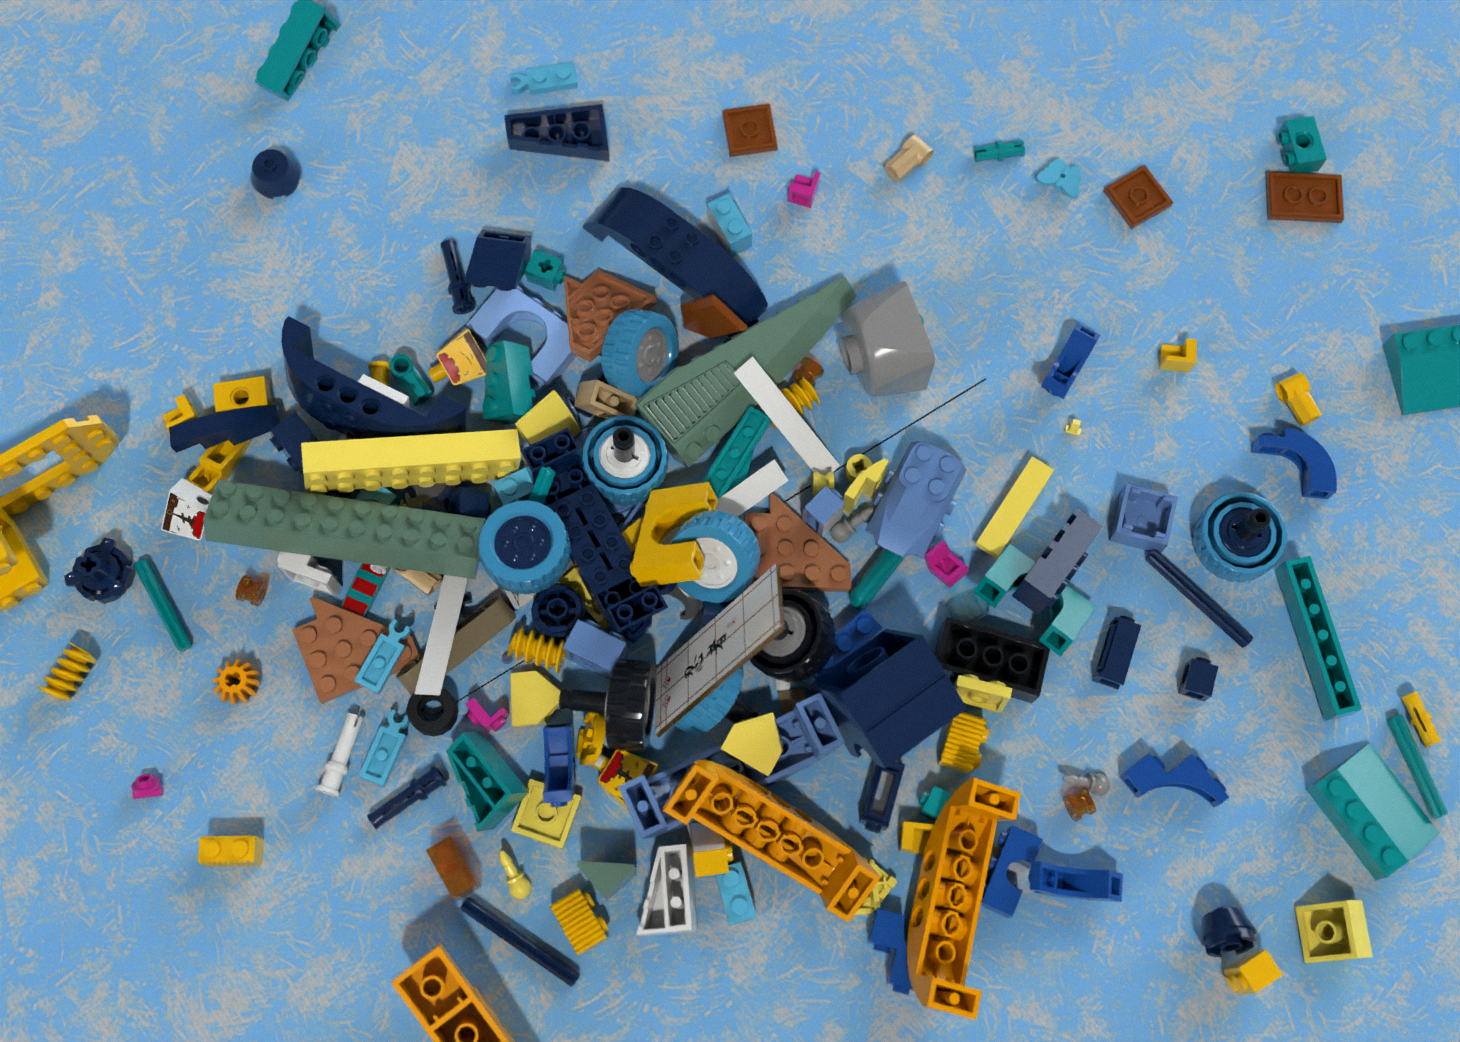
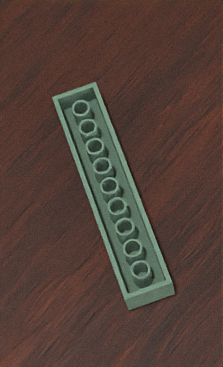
[203,480,485,579]

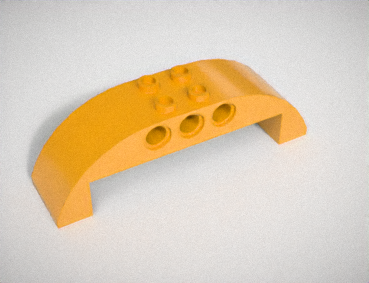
[662,760,881,923]
[907,778,1021,1020]

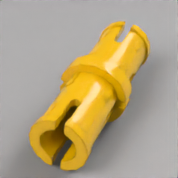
[1401,691,1442,748]

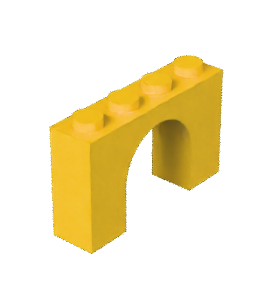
[630,482,718,587]

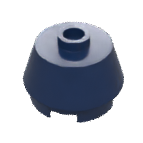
[250,149,300,199]
[531,585,585,637]
[1200,907,1257,957]

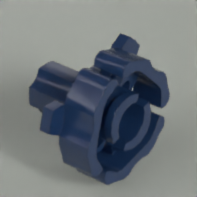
[64,538,135,604]

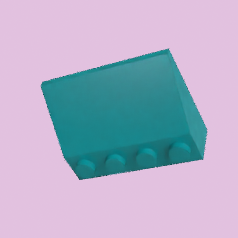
[1382,324,1460,415]
[1306,743,1440,880]

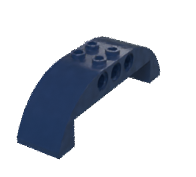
[582,187,768,337]
[281,316,466,440]

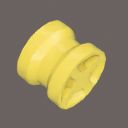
[845,454,872,483]
[812,472,835,498]

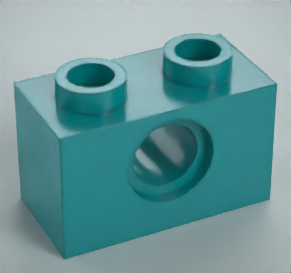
[1277,116,1327,173]

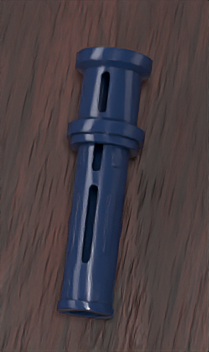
[440,240,475,315]
[367,765,448,829]

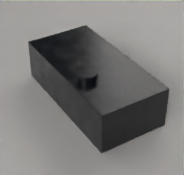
[934,616,1050,703]

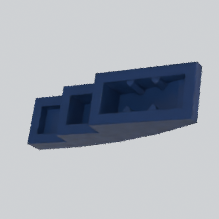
[169,405,280,453]

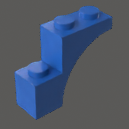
[543,723,575,807]
[1119,753,1229,807]
[868,908,914,995]

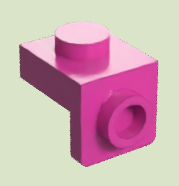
[924,541,969,588]
[465,697,509,733]

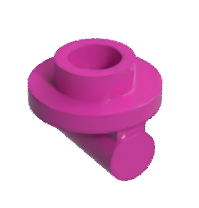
[131,774,163,799]

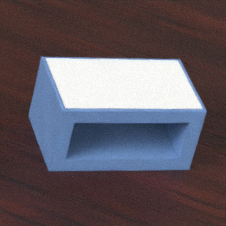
[802,486,845,538]

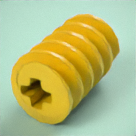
[763,378,820,429]
[507,626,566,673]
[37,641,97,701]

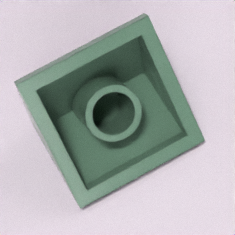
[577,861,637,901]

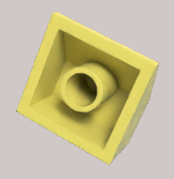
[1295,900,1373,963]

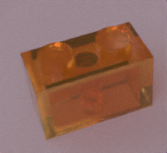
[426,836,481,901]

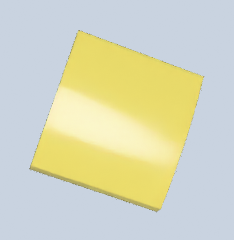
[515,390,581,445]
[843,458,889,514]

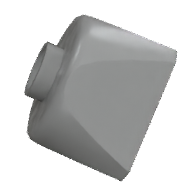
[840,281,935,396]

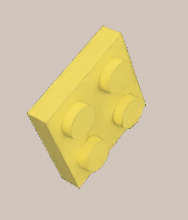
[953,674,1012,713]
[511,778,582,849]

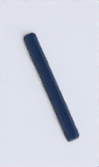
[1146,550,1253,648]
[460,897,580,986]

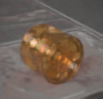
[792,357,824,388]
[236,575,267,606]
[1063,788,1096,822]

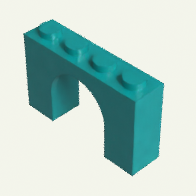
[973,544,1097,657]

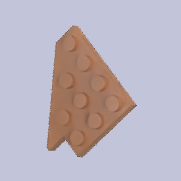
[564,269,657,362]
[743,493,852,592]
[292,597,420,704]

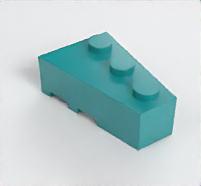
[482,340,536,425]
[446,731,529,832]

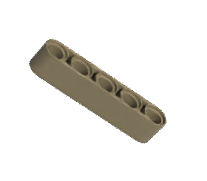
[396,594,516,696]

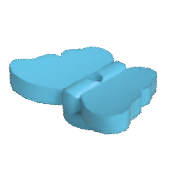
[1036,158,1081,199]

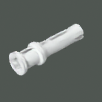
[315,713,364,797]

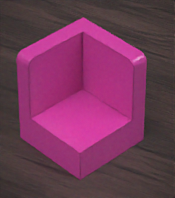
[787,171,821,208]

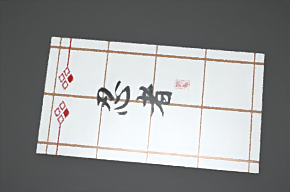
[655,564,785,737]

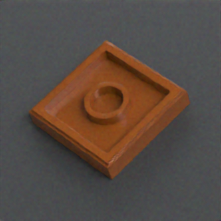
[722,104,778,157]
[1103,165,1173,229]

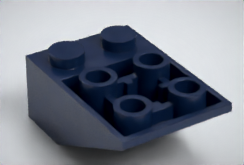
[464,230,531,291]

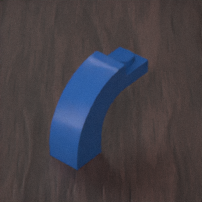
[1041,323,1101,399]
[1251,428,1337,499]
[1028,861,1123,902]

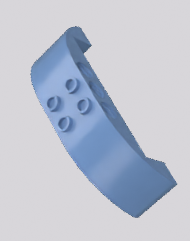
[618,693,845,839]

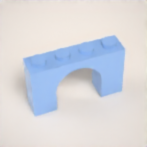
[466,285,577,390]

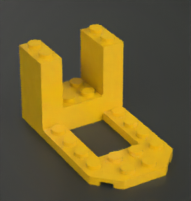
[0,415,120,611]

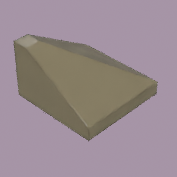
[777,687,807,716]

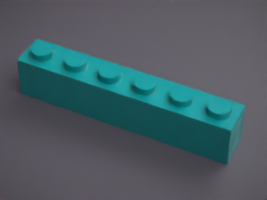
[1275,556,1362,721]

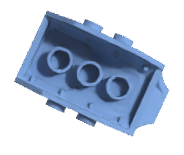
[865,441,967,559]

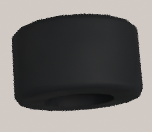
[407,687,459,737]

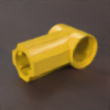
[1275,372,1322,426]

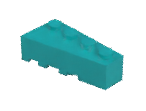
[255,0,341,101]

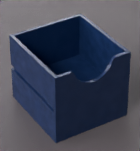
[807,629,967,768]

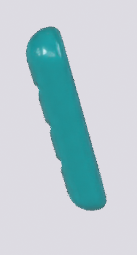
[849,549,904,610]

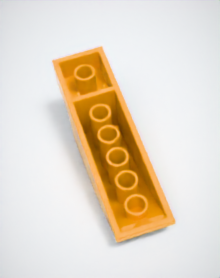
[391,943,515,1042]

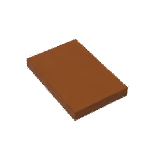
[1266,171,1344,223]

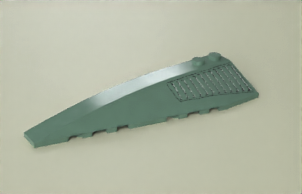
[634,276,856,467]

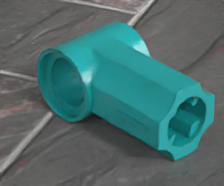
[389,354,433,406]

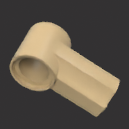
[884,134,934,182]
[392,567,443,596]

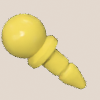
[499,850,531,899]

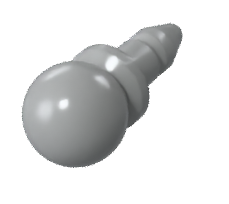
[831,508,874,543]
[1062,773,1110,796]

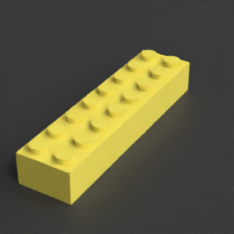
[301,429,521,495]

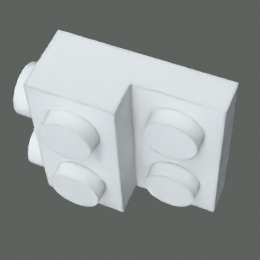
[277,551,343,597]

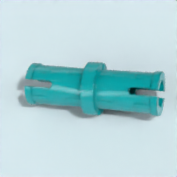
[973,140,1025,162]

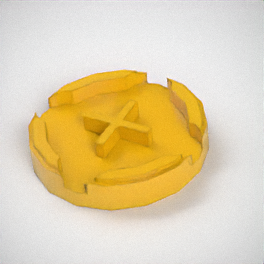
[576,712,605,766]

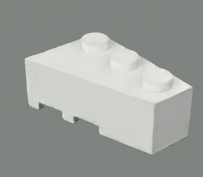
[636,844,698,936]

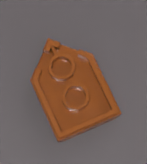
[680,295,748,338]

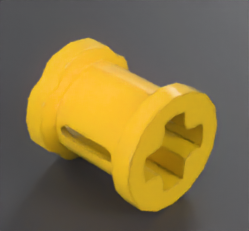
[368,361,391,387]

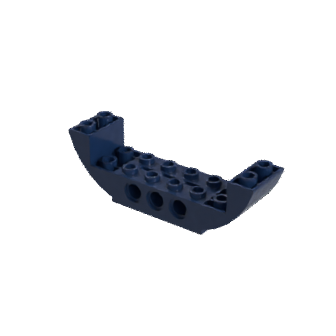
[520,428,668,632]

